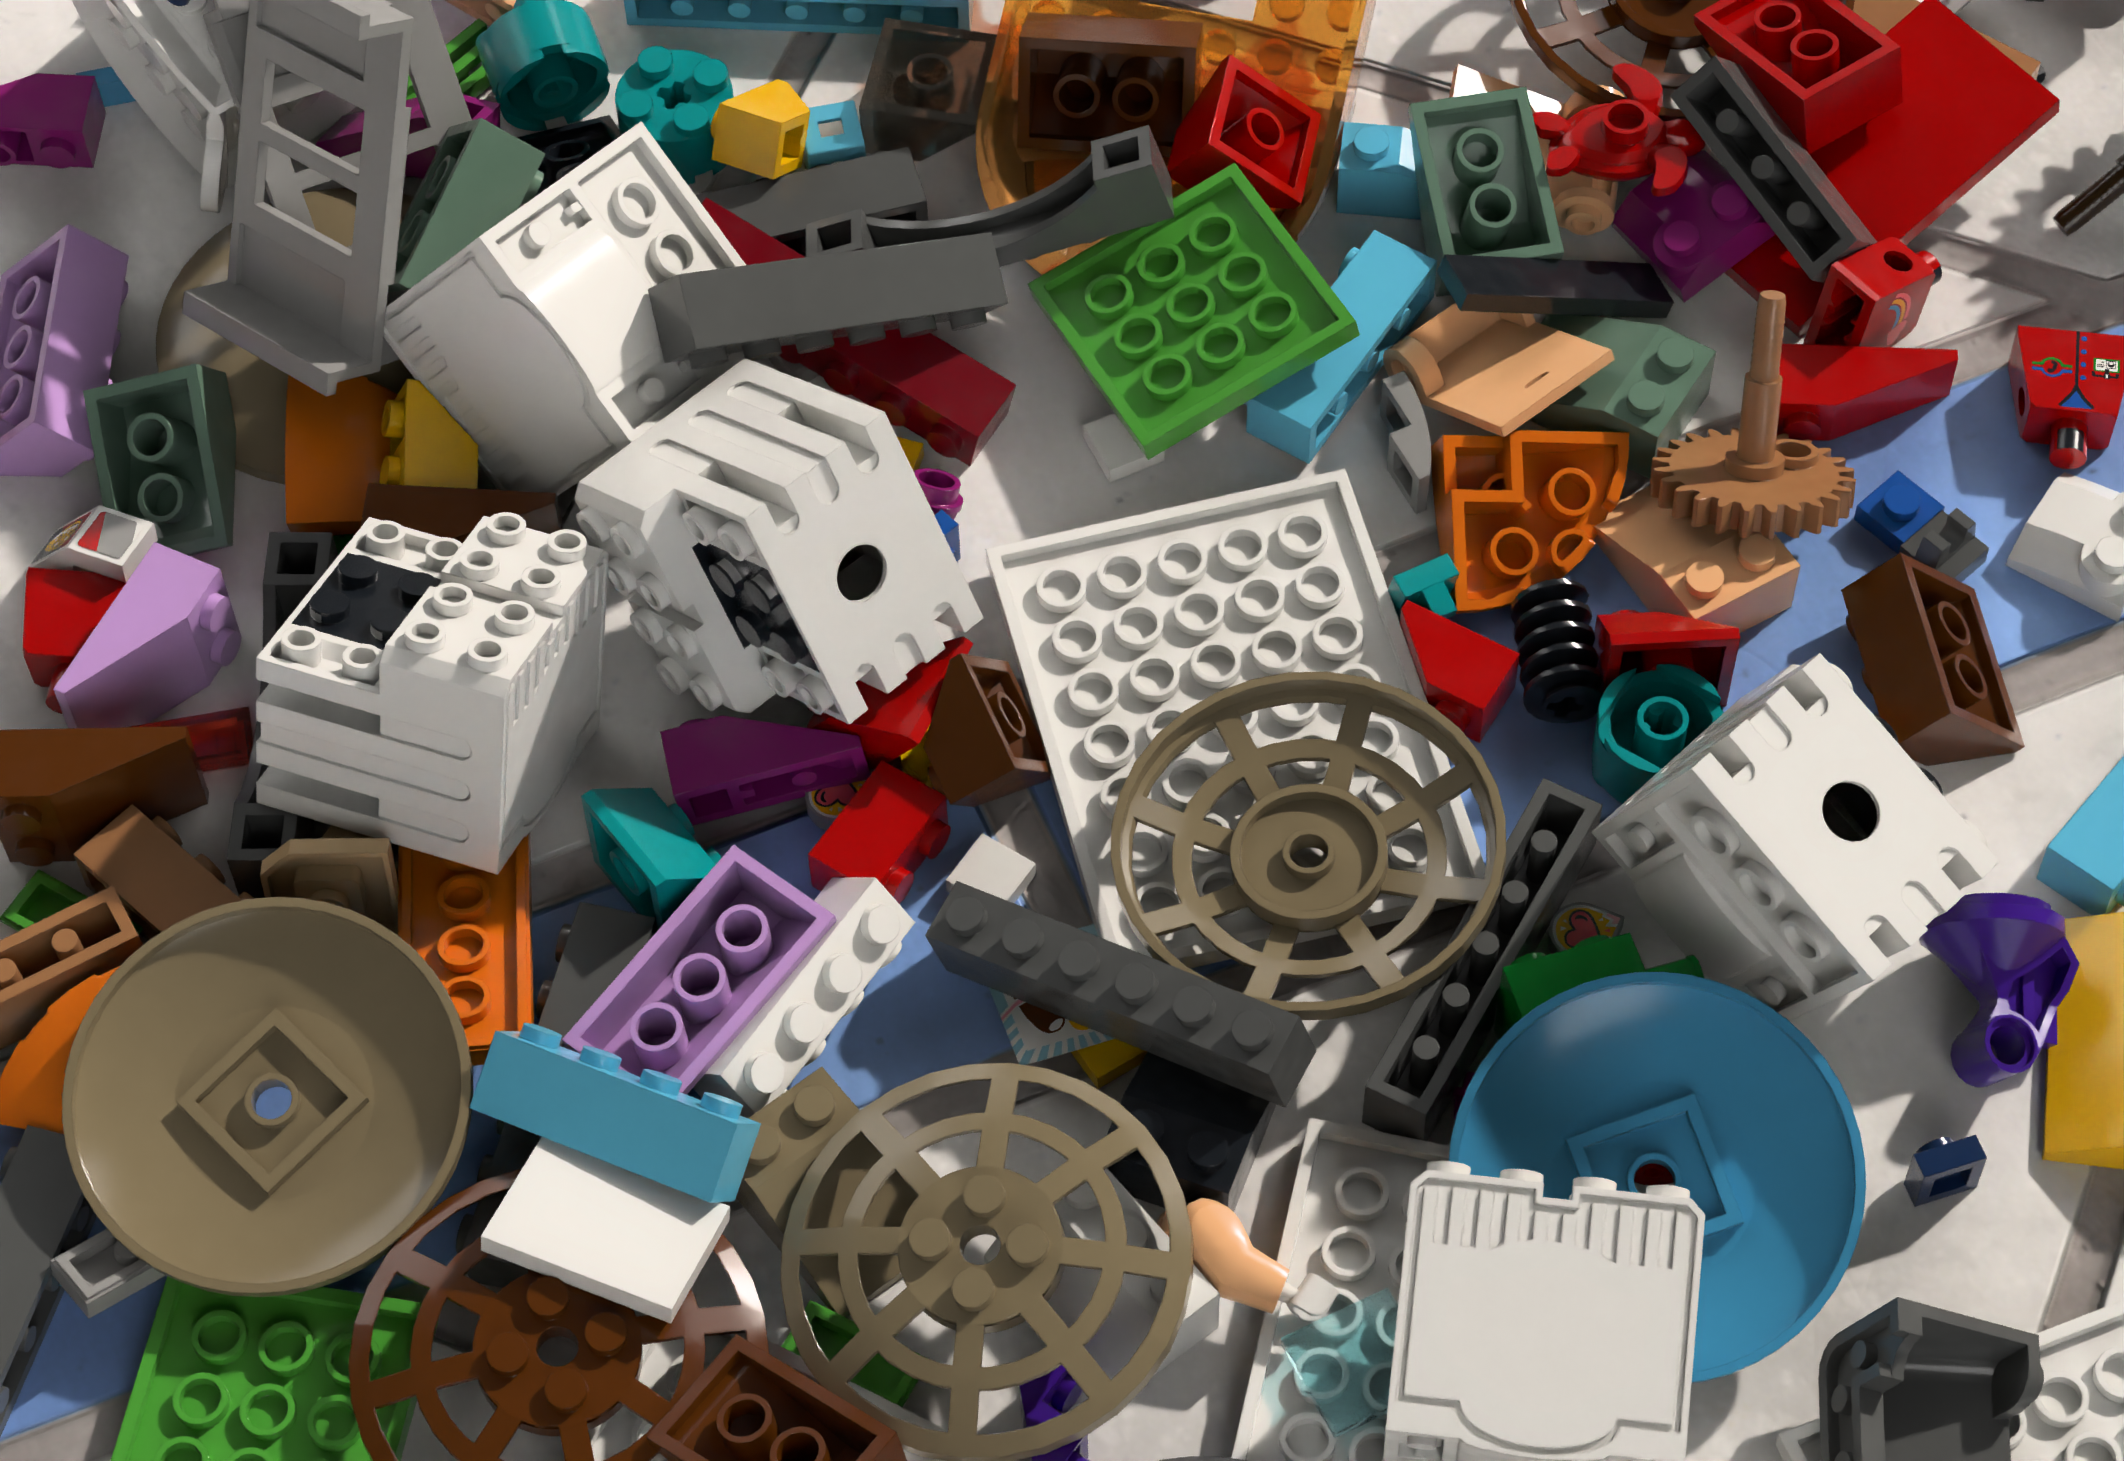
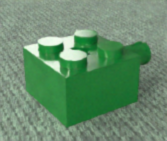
[1494,933,1704,1040]

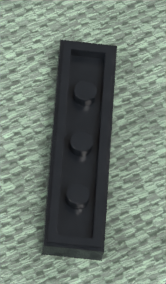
[1437,254,1674,318]

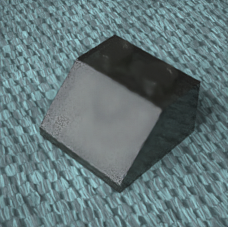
[859,18,1000,162]

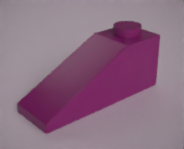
[660,715,871,826]

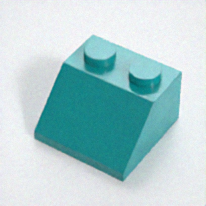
[581,788,722,930]

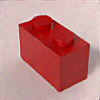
[808,760,951,904]

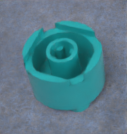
[476,0,610,131]
[615,46,734,185]
[1591,664,1724,804]

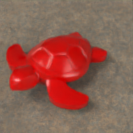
[1533,63,1706,197]

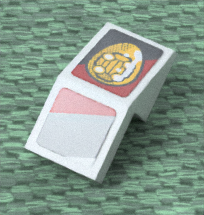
[24,505,158,583]

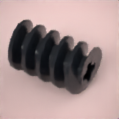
[1510,578,1603,723]

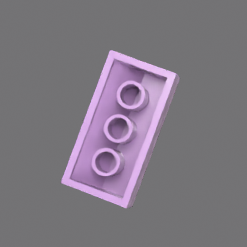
[0,224,129,477]
[562,844,837,1095]

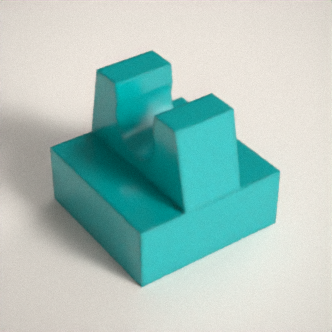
[1388,553,1460,621]

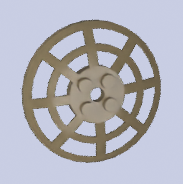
[1110,672,1506,1020]
[780,1063,1193,1461]

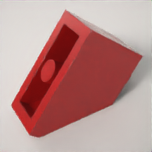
[1400,600,1520,743]

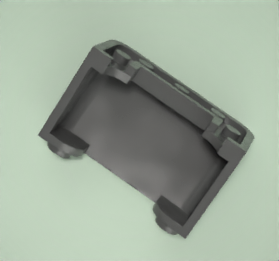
[1818,1297,2044,1461]

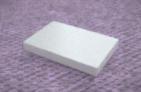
[481,1137,730,1324]

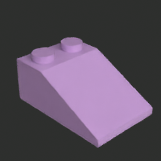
[53,542,241,728]

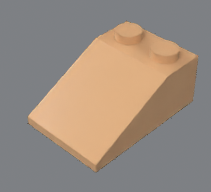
[1594,486,1801,633]

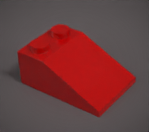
[1693,0,1903,154]

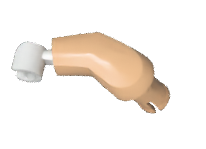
[1157,1198,1338,1323]

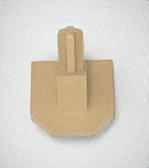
[260,825,399,935]

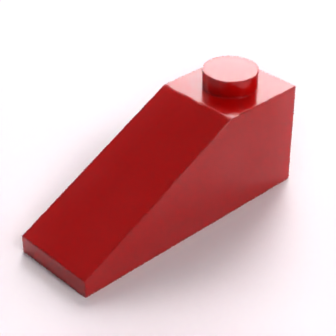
[1777,344,1958,441]

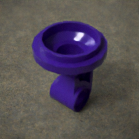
[1919,893,2080,1088]

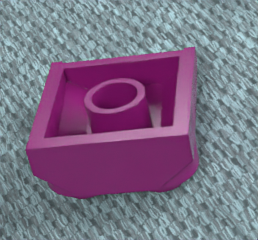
[1612,150,1775,303]

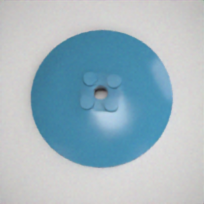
[1448,972,1866,1384]

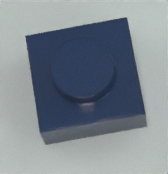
[1904,1135,1987,1207]

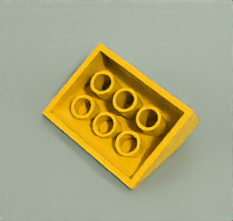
[2042,912,2124,1170]

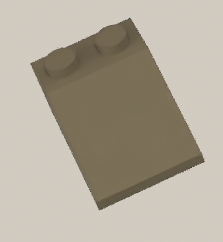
[736,1067,918,1318]

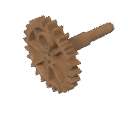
[1650,290,1856,540]

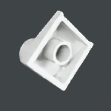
[2006,472,2124,622]

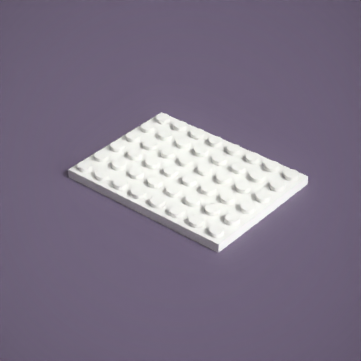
[985,469,1486,969]

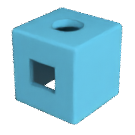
[803,100,866,170]

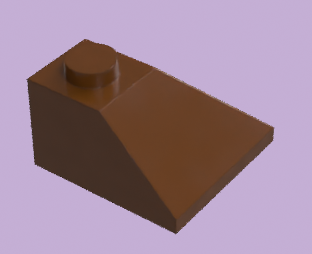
[923,653,1051,807]

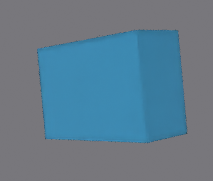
[76,67,136,107]

